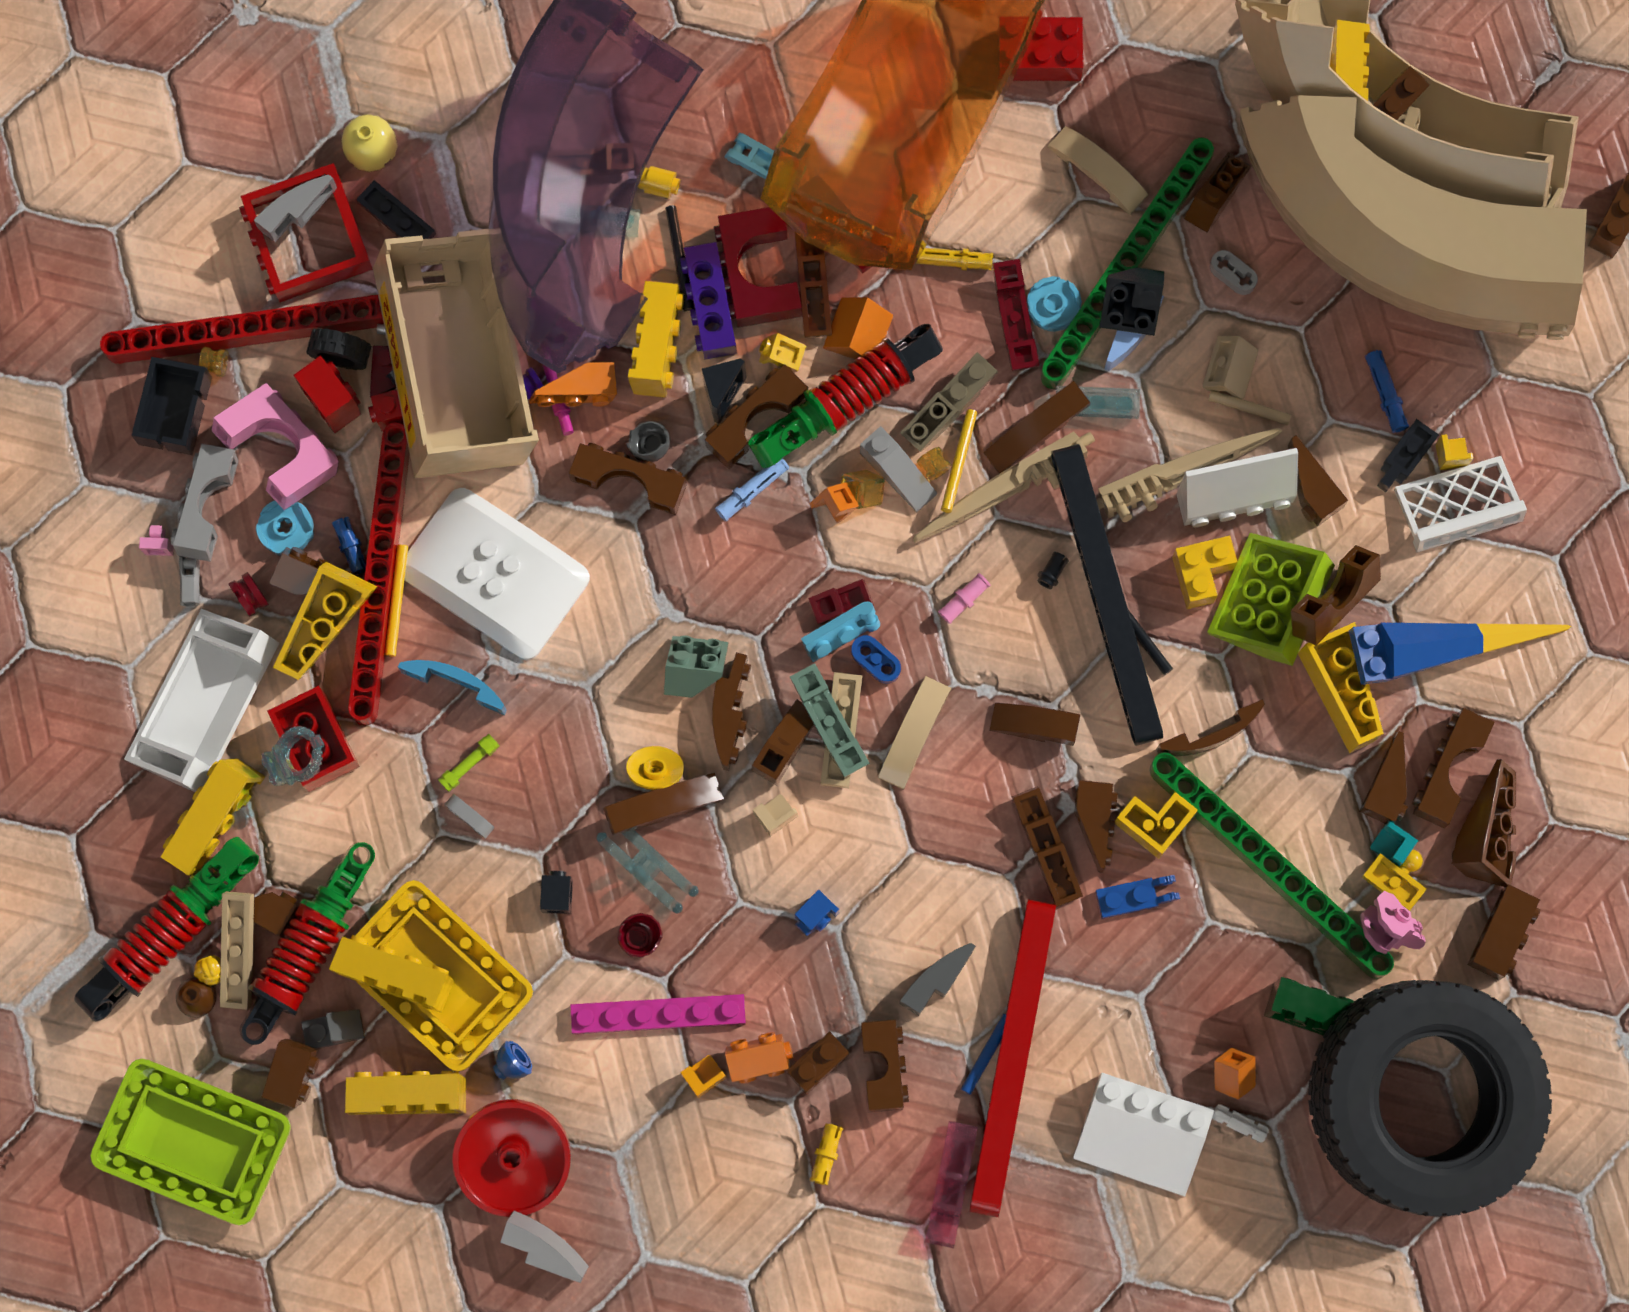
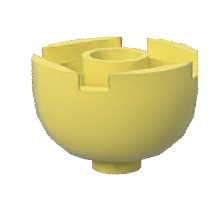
[342,114,397,172]

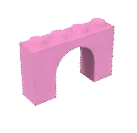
[212,383,338,510]

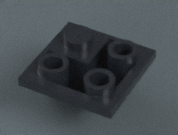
[1099,267,1165,336]

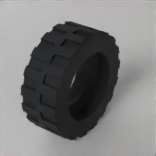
[306,328,372,370]

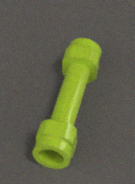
[438,734,500,792]

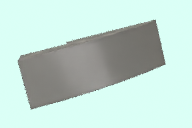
[254,175,337,243]
[500,1211,588,1283]

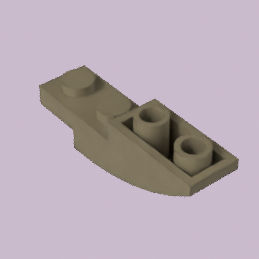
[900,352,998,452]

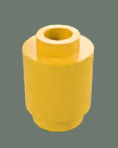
[638,166,680,199]

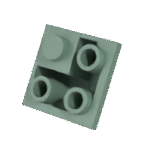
[664,636,729,698]

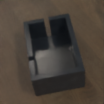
[131,357,212,455]

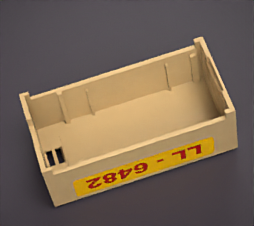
[373,228,539,478]

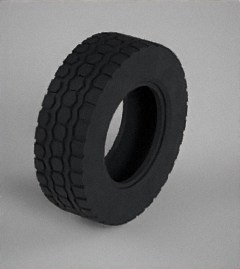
[1308,980,1552,1217]

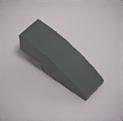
[900,943,976,1016]

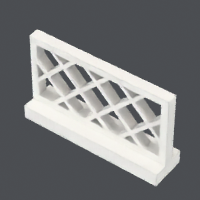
[1394,456,1527,552]

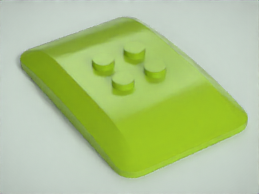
[91,1059,291,1226]

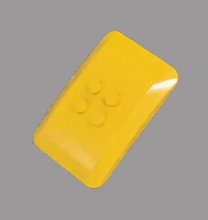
[355,880,533,1072]

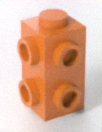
[725,1032,793,1084]

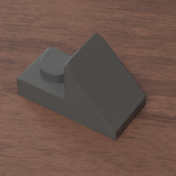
[301,1010,365,1049]

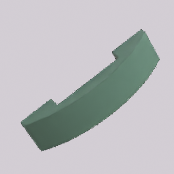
[790,663,870,777]

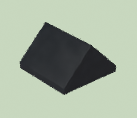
[702,358,746,424]

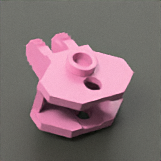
[1360,891,1426,954]

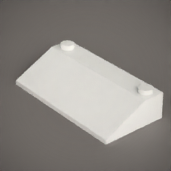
[124,609,279,792]

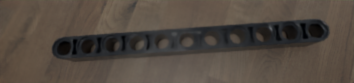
[1051,444,1163,746]

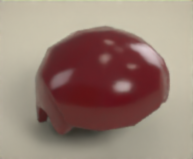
[617,913,663,958]

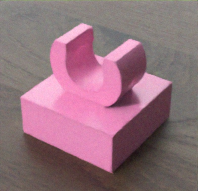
[139,525,174,556]

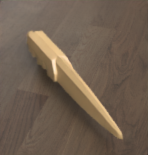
[1096,428,1282,522]
[913,432,1095,543]

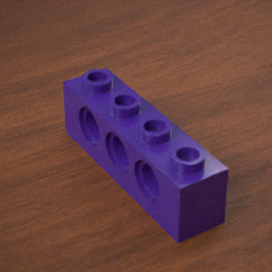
[680,242,737,360]

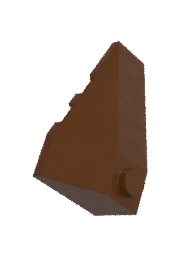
[1451,759,1516,887]

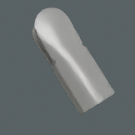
[179,556,200,607]

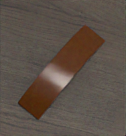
[1156,699,1265,756]

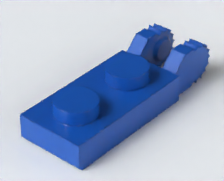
[1095,875,1180,919]

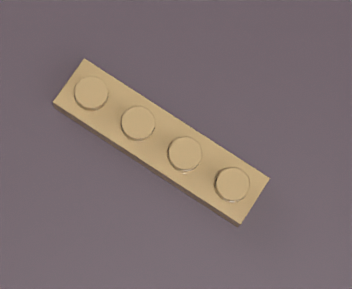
[821,672,862,789]
[220,891,254,1010]

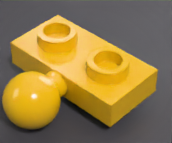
[1362,849,1426,911]

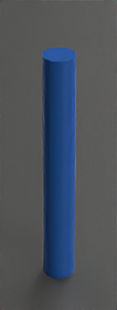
[961,1014,1006,1095]

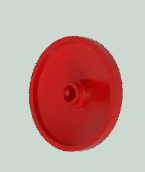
[453,1099,571,1217]

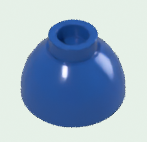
[493,1041,532,1080]

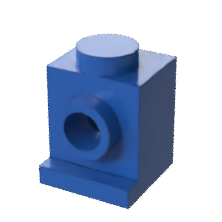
[795,889,839,936]

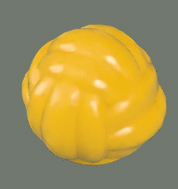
[193,955,221,985]

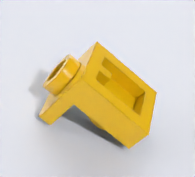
[759,333,806,373]

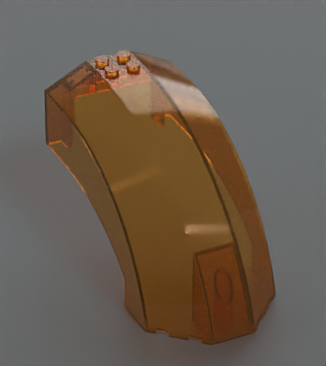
[760,0,1048,270]

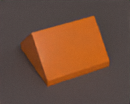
[823,297,893,359]

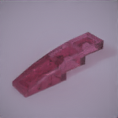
[925,1121,978,1249]

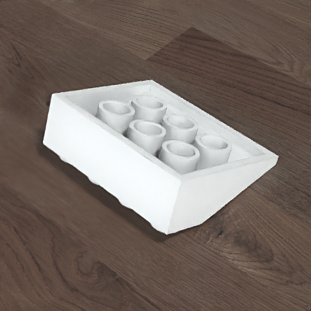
[1176,448,1298,527]
[1073,1073,1214,1197]

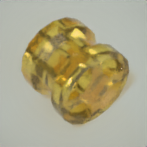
[199,347,228,377]
[917,447,952,481]

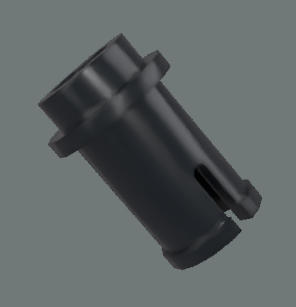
[1037,552,1069,589]

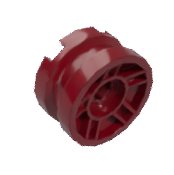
[228,572,269,617]

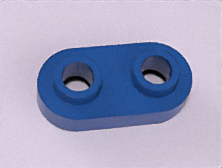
[851,635,901,684]

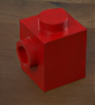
[368,390,404,432]

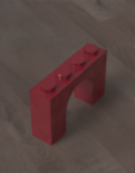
[714,205,802,328]

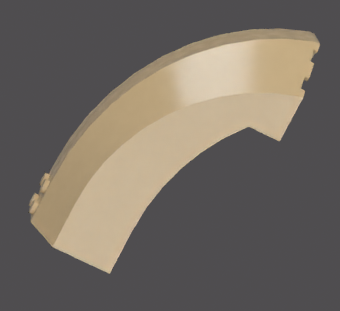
[1235,0,1579,208]
[1240,95,1587,340]

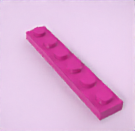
[570,994,746,1034]

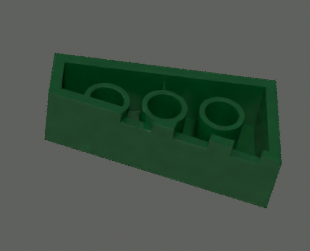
[1264,977,1355,1036]

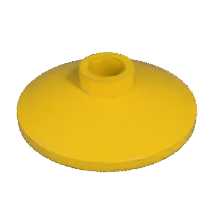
[626,746,684,790]

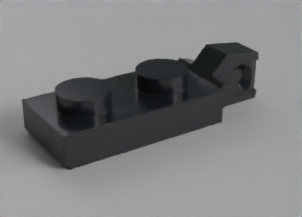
[1377,419,1439,492]

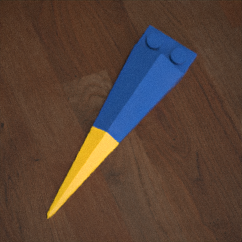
[1348,623,1571,685]

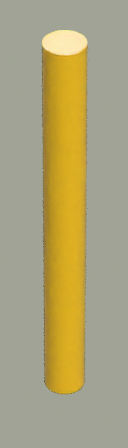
[941,409,977,513]
[385,545,408,657]

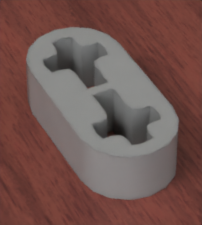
[1210,250,1258,295]
[445,794,495,839]

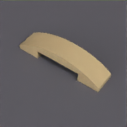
[1048,126,1148,215]
[878,676,951,790]

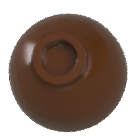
[175,977,216,1018]

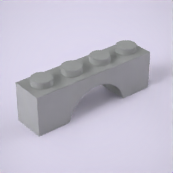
[171,444,239,562]

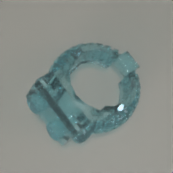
[261,726,325,786]

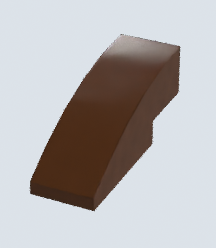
[989,703,1081,746]

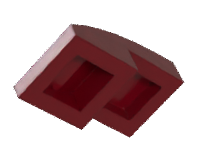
[808,579,874,625]

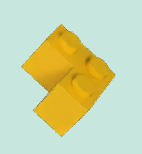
[1172,536,1238,610]
[1115,792,1198,859]

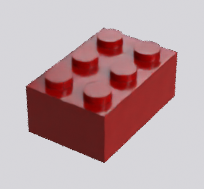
[999,17,1084,81]
[267,686,360,792]

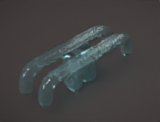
[596,830,699,914]

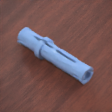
[715,458,789,522]

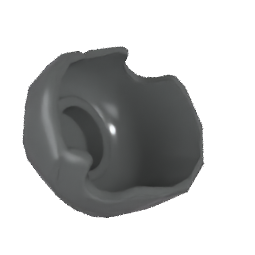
[626,421,670,462]

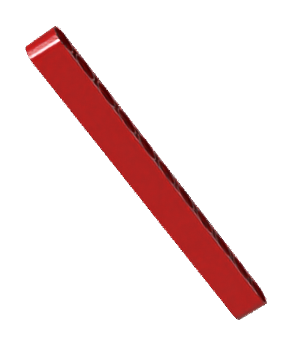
[100,294,384,364]
[348,423,410,726]
[969,899,1056,1218]

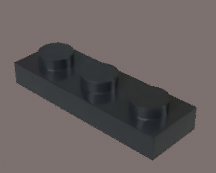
[356,180,436,239]

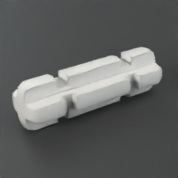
[1212,1104,1269,1143]

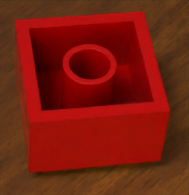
[293,355,362,434]

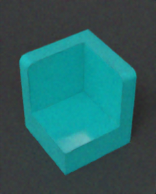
[1370,821,1418,867]

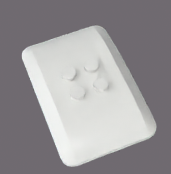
[405,488,590,660]

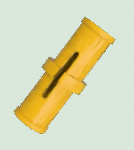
[810,1123,843,1186]

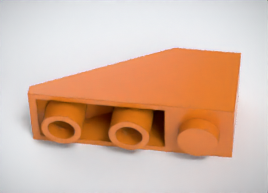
[529,362,617,407]

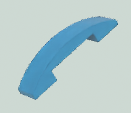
[398,660,507,715]

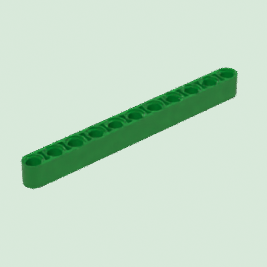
[1041,138,1214,389]
[1150,753,1394,979]

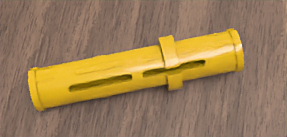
[909,246,993,271]

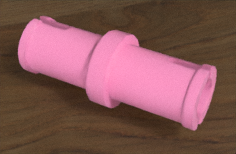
[938,573,991,624]

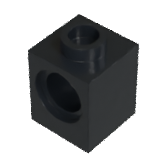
[540,871,573,914]

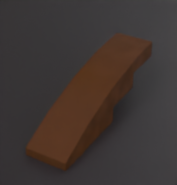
[795,229,832,338]
[984,381,1091,474]
[603,773,724,835]
[1011,786,1083,907]

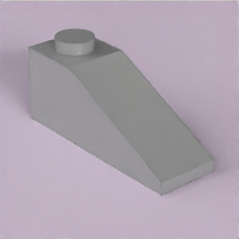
[860,426,937,512]

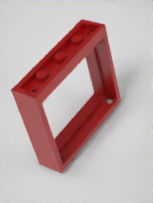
[239,163,373,303]

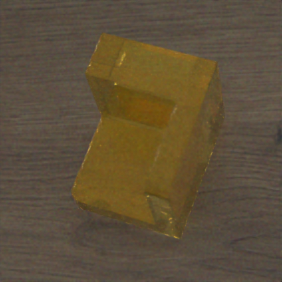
[841,470,885,509]

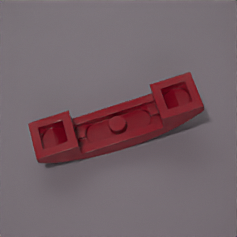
[992,259,1040,371]

